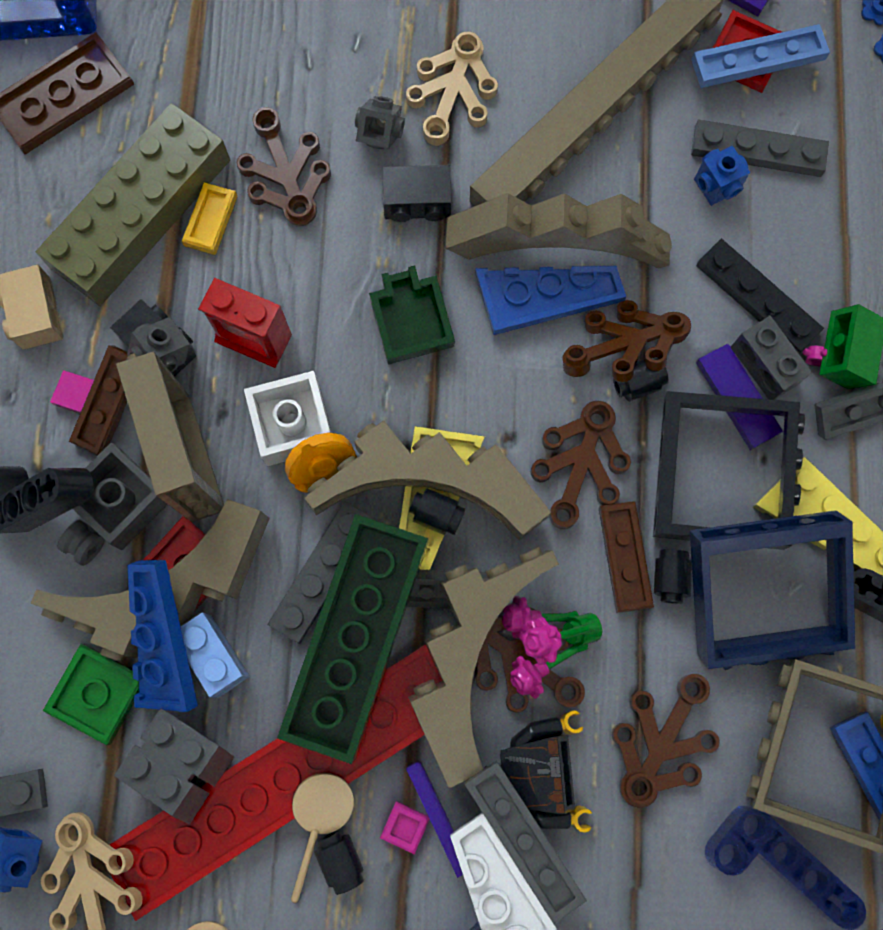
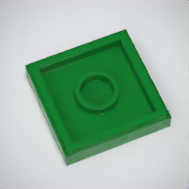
[43,644,139,745]

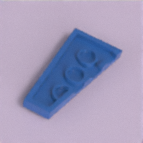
[475,266,626,335]
[127,560,198,712]

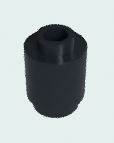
[613,358,669,402]
[409,488,466,535]
[654,549,692,604]
[314,831,364,895]

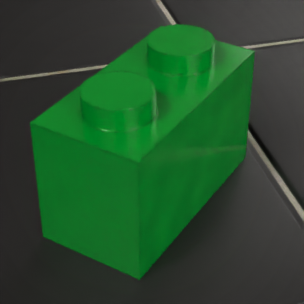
[819,304,883,389]

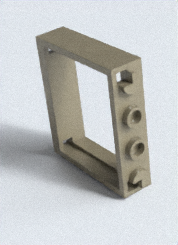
[116,351,224,522]
[746,659,883,854]

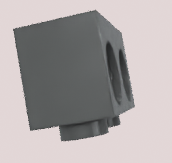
[731,316,812,400]

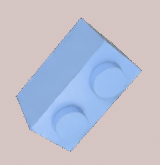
[181,612,250,698]

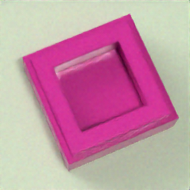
[50,370,94,414]
[380,801,430,855]

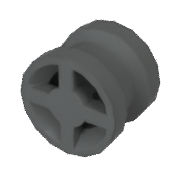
[57,520,105,566]

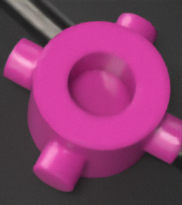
[803,346,827,367]

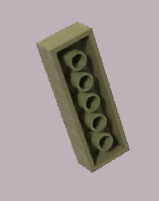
[35,103,230,306]

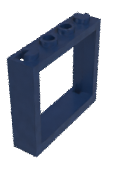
[690,510,855,670]

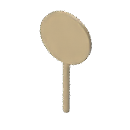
[291,773,354,903]

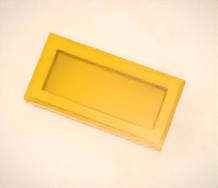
[182,182,238,255]

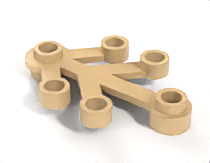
[406,32,498,146]
[41,812,143,930]

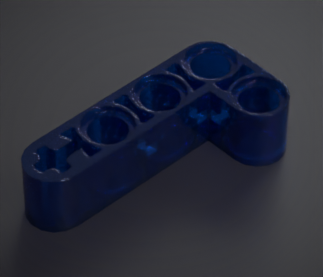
[0,0,97,41]
[705,805,866,930]

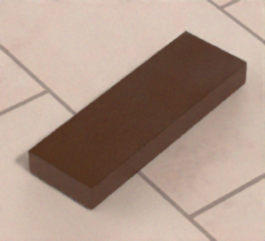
[69,345,128,456]
[598,501,654,613]

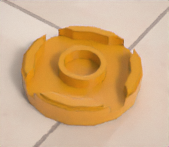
[285,432,357,493]

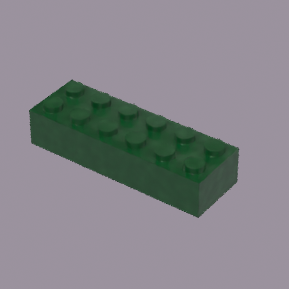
[277,514,429,764]

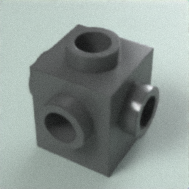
[355,96,405,149]
[127,317,190,373]

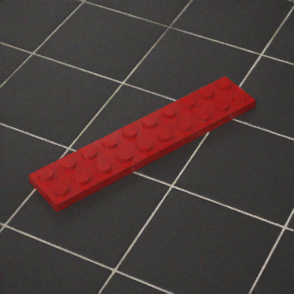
[105,644,442,921]

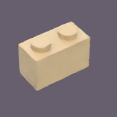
[0,264,63,350]

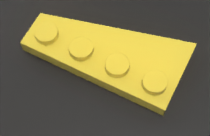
[399,426,485,570]
[753,457,883,576]

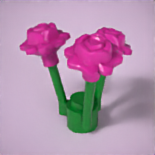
[502,596,602,699]

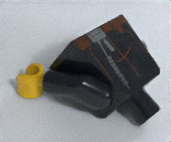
[484,711,592,833]

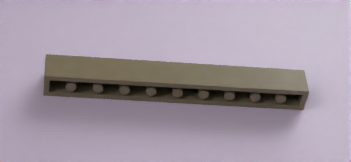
[469,0,724,206]

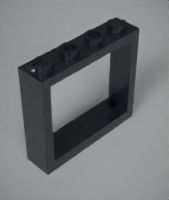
[653,391,805,550]

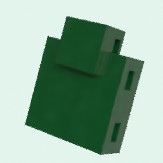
[369,265,455,365]

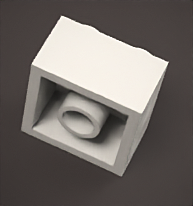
[244,371,332,466]

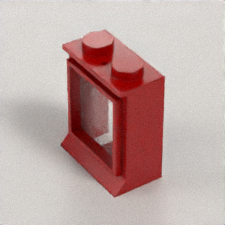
[198,277,292,368]

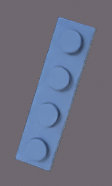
[691,24,830,88]

